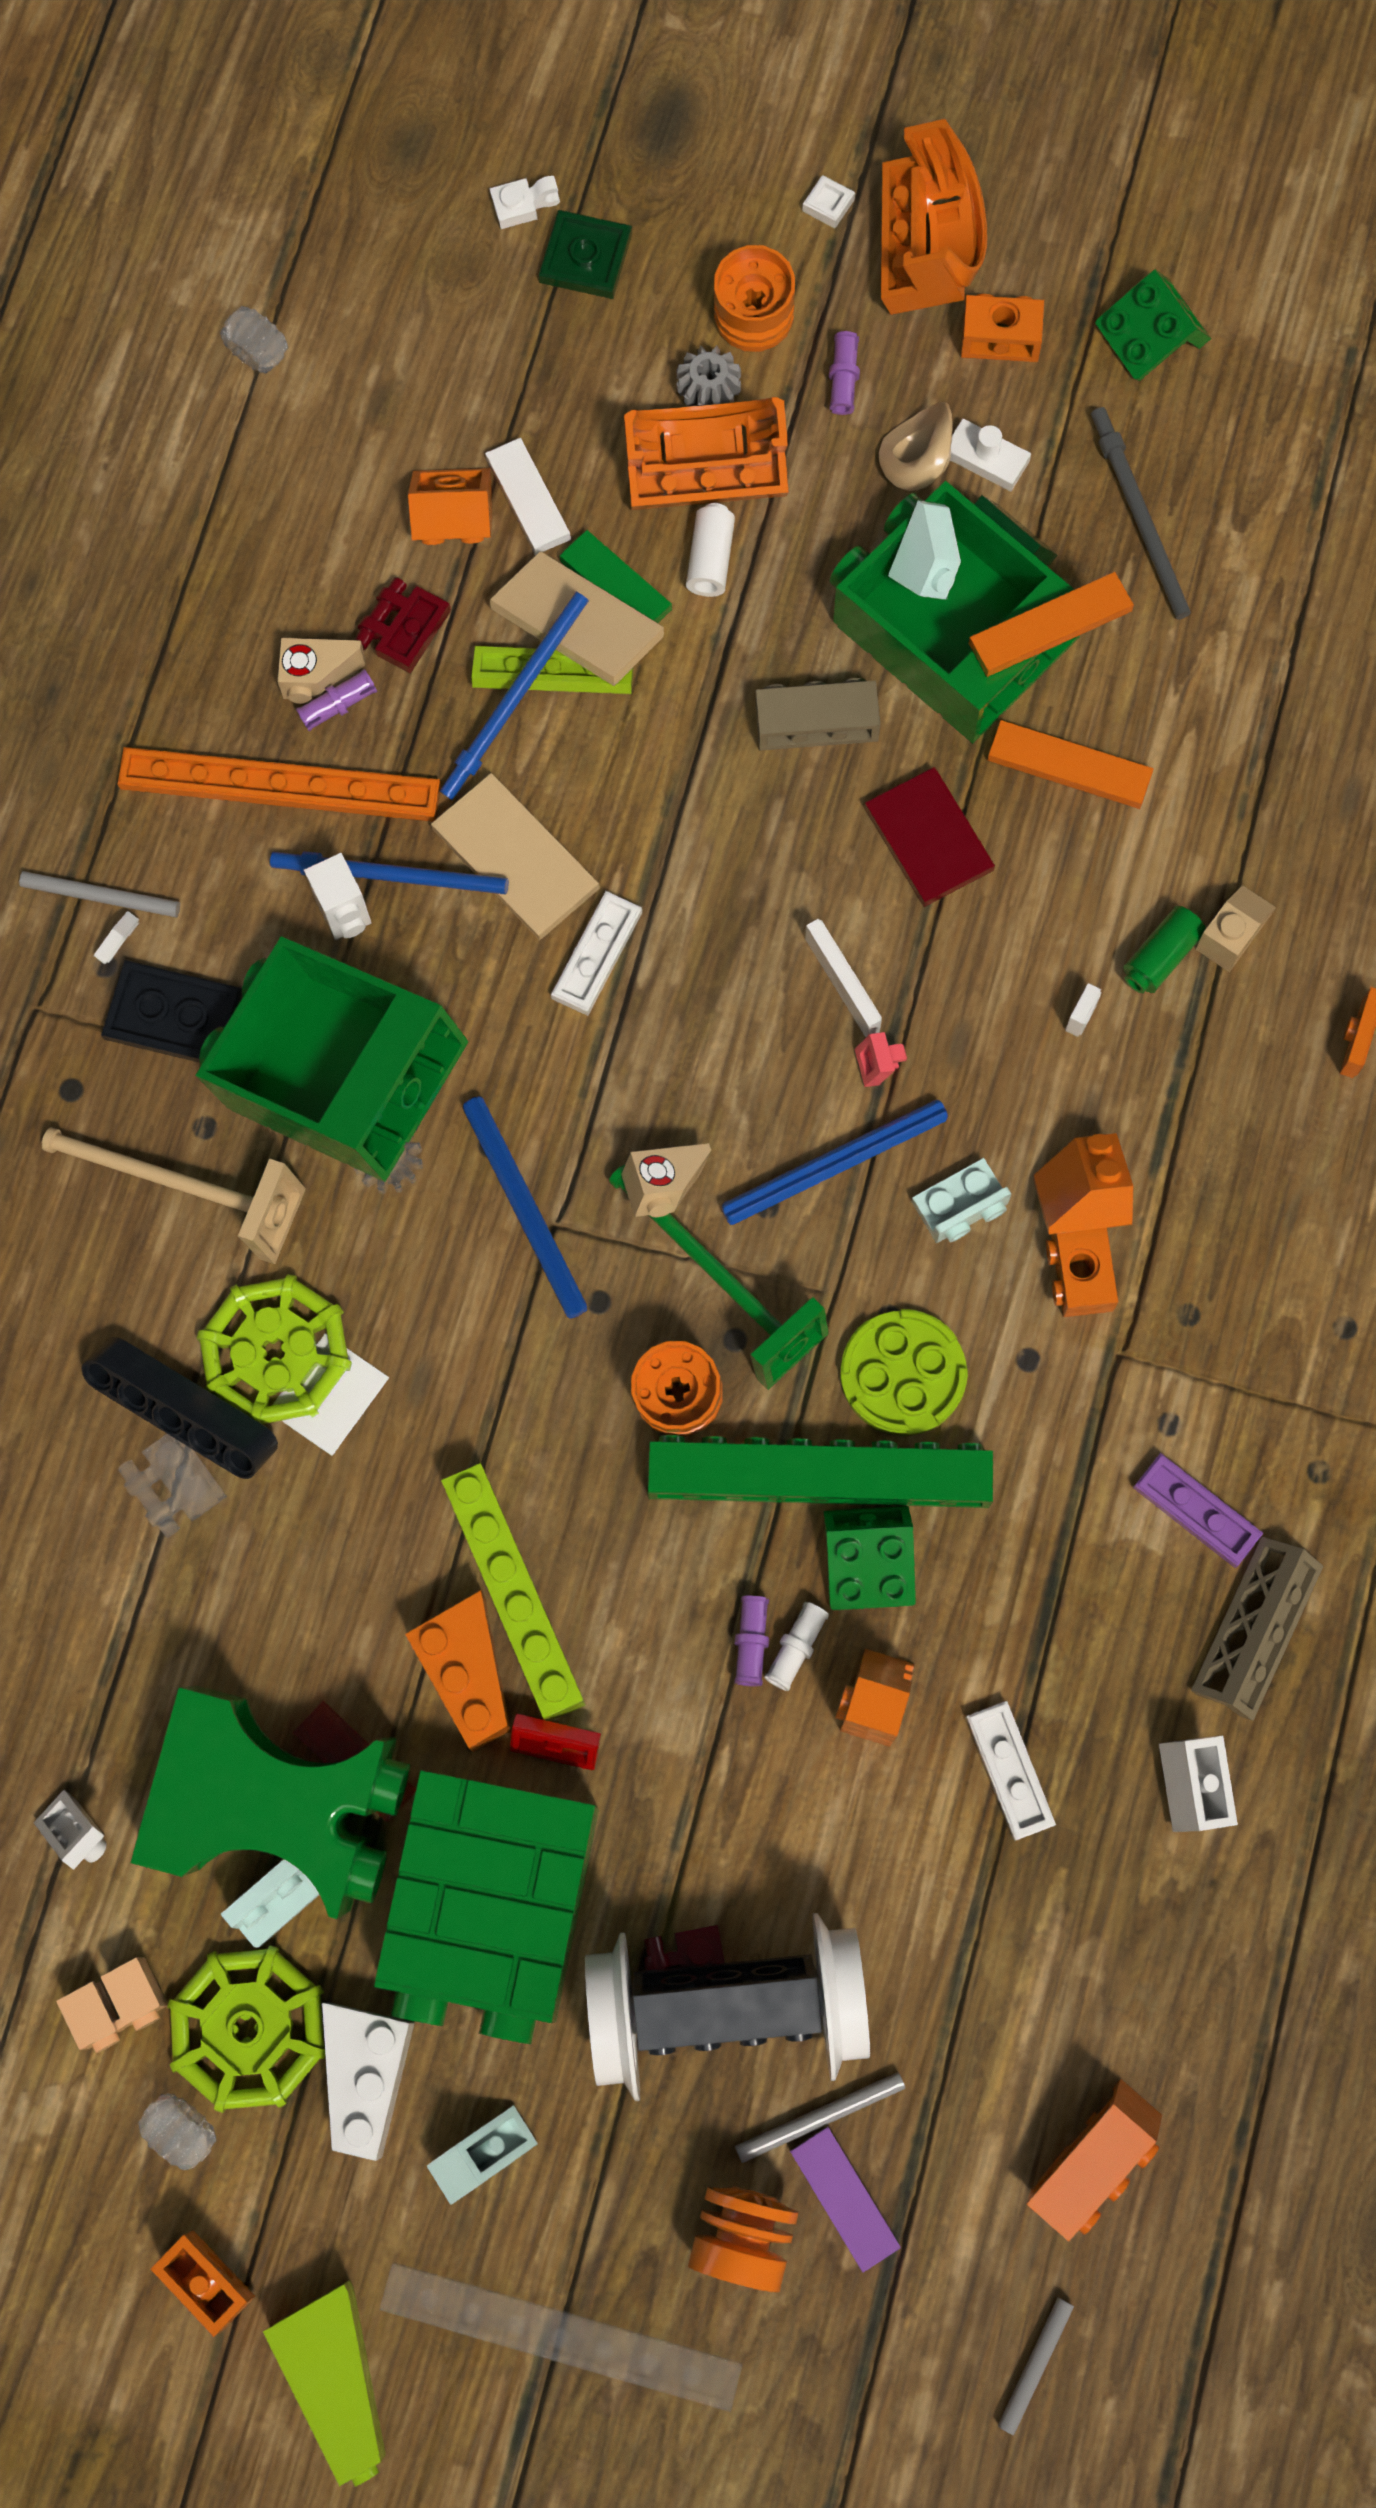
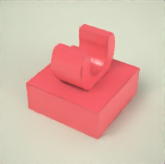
[854,1032,907,1087]

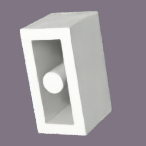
[304,853,372,940]
[1159,1736,1238,1832]

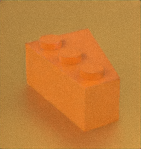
[405,1590,511,1752]
[835,1649,914,1747]
[1027,2078,1162,2242]

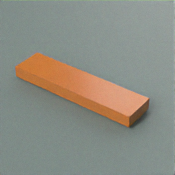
[969,572,1134,677]
[987,720,1154,809]

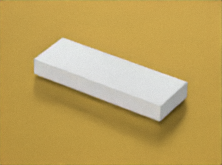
[485,438,571,555]
[551,891,642,1016]
[805,919,882,1037]
[965,1701,1056,1841]

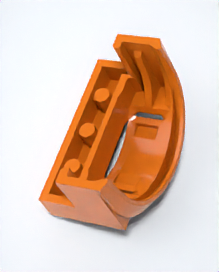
[881,119,987,315]
[624,397,789,510]

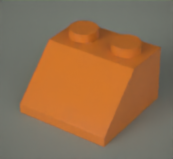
[408,468,492,545]
[1034,1133,1133,1234]

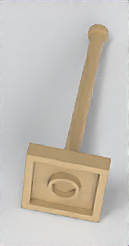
[42,1127,306,1264]

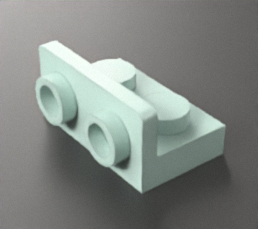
[911,1158,1011,1244]
[221,1859,320,1948]

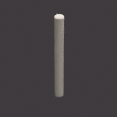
[19,871,180,918]
[735,2072,906,2163]

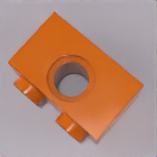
[961,294,1044,362]
[1046,1228,1118,1317]
[151,2230,255,2337]

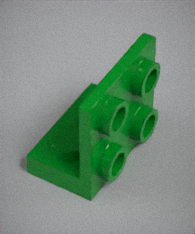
[1095,269,1212,381]
[823,1506,916,1610]

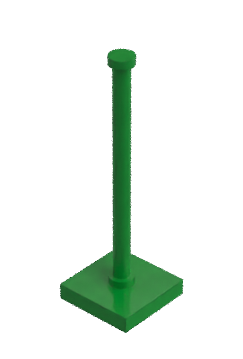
[609,1165,829,1390]

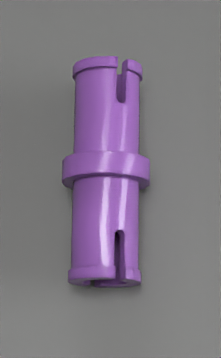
[829,331,860,415]
[296,669,378,731]
[734,1596,769,1687]

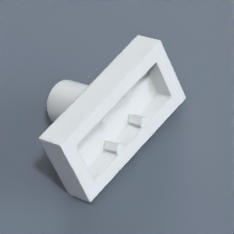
[950,419,1031,492]
[34,1790,107,1870]

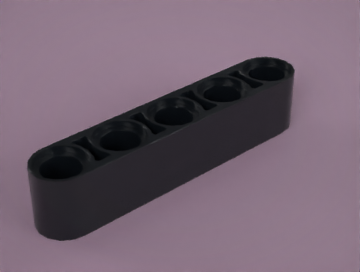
[81,1337,278,1479]

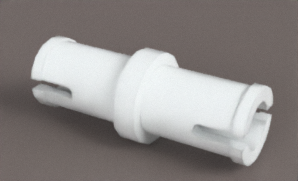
[764,1602,829,1691]

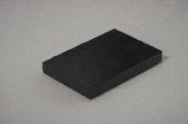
[101,960,243,1063]

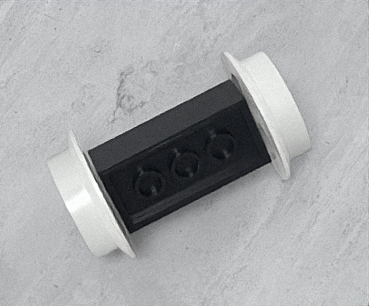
[585,1913,870,2101]

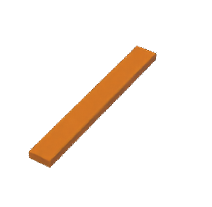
[117,747,441,822]

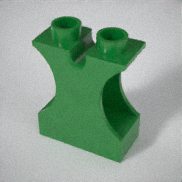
[130,1686,410,1919]

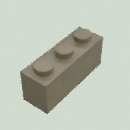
[755,678,880,751]

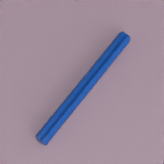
[463,1096,587,1319]
[722,1100,948,1225]

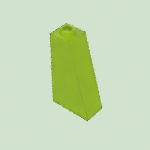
[263,2280,386,2487]

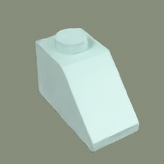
[888,501,961,599]
[427,2105,538,2205]

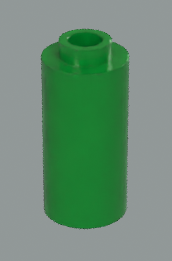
[1123,905,1206,993]

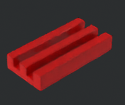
[510,1714,601,1770]

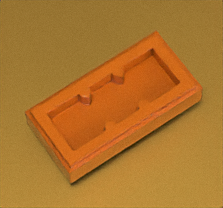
[1340,987,1376,1078]

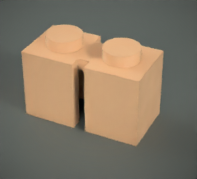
[56,1957,168,2053]

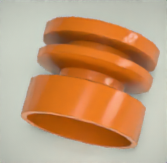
[714,245,795,352]
[631,1341,723,1437]
[688,2186,799,2292]

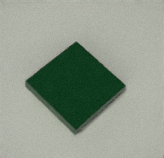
[539,210,632,299]
[974,495,1058,566]

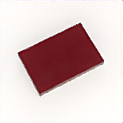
[864,767,995,907]

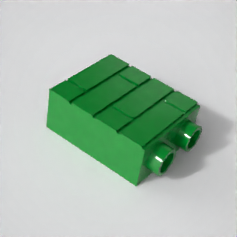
[829,480,1080,744]
[195,936,469,1182]
[374,1770,599,2044]

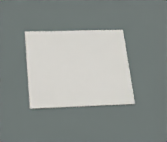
[273,1333,389,1456]

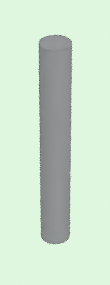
[998,2297,1074,2435]

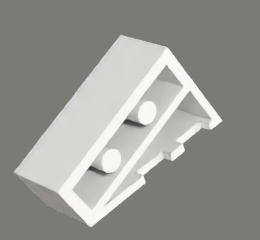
[322,2002,415,2161]

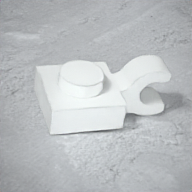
[490,176,560,229]

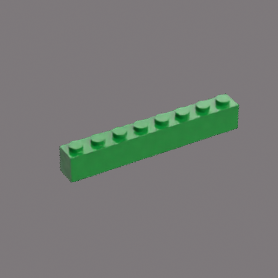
[648,1435,993,1508]

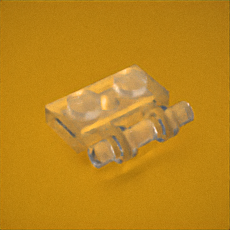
[118,1434,227,1538]

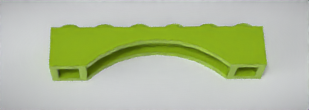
[441,1463,586,1721]

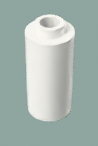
[686,503,735,597]

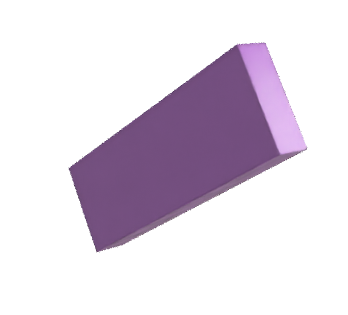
[1133,1453,1263,1568]
[790,2126,901,2272]

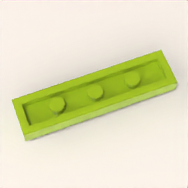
[472,646,633,694]

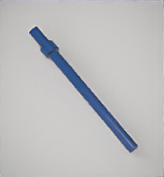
[439,591,589,800]
[270,851,509,895]

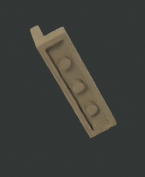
[1191,1537,1323,1721]

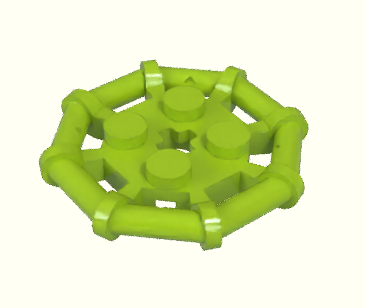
[196,1274,352,1424]
[167,1945,326,2113]

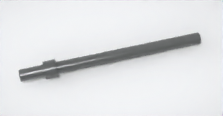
[1091,407,1191,620]

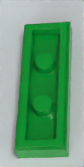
[560,530,672,623]

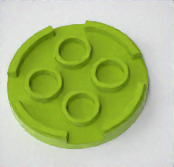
[840,1309,968,1436]

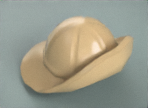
[879,402,952,491]

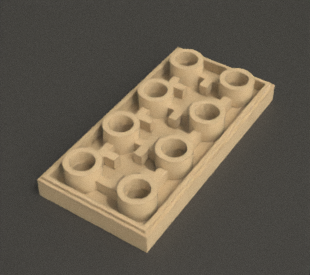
[490,551,664,686]
[431,773,600,941]

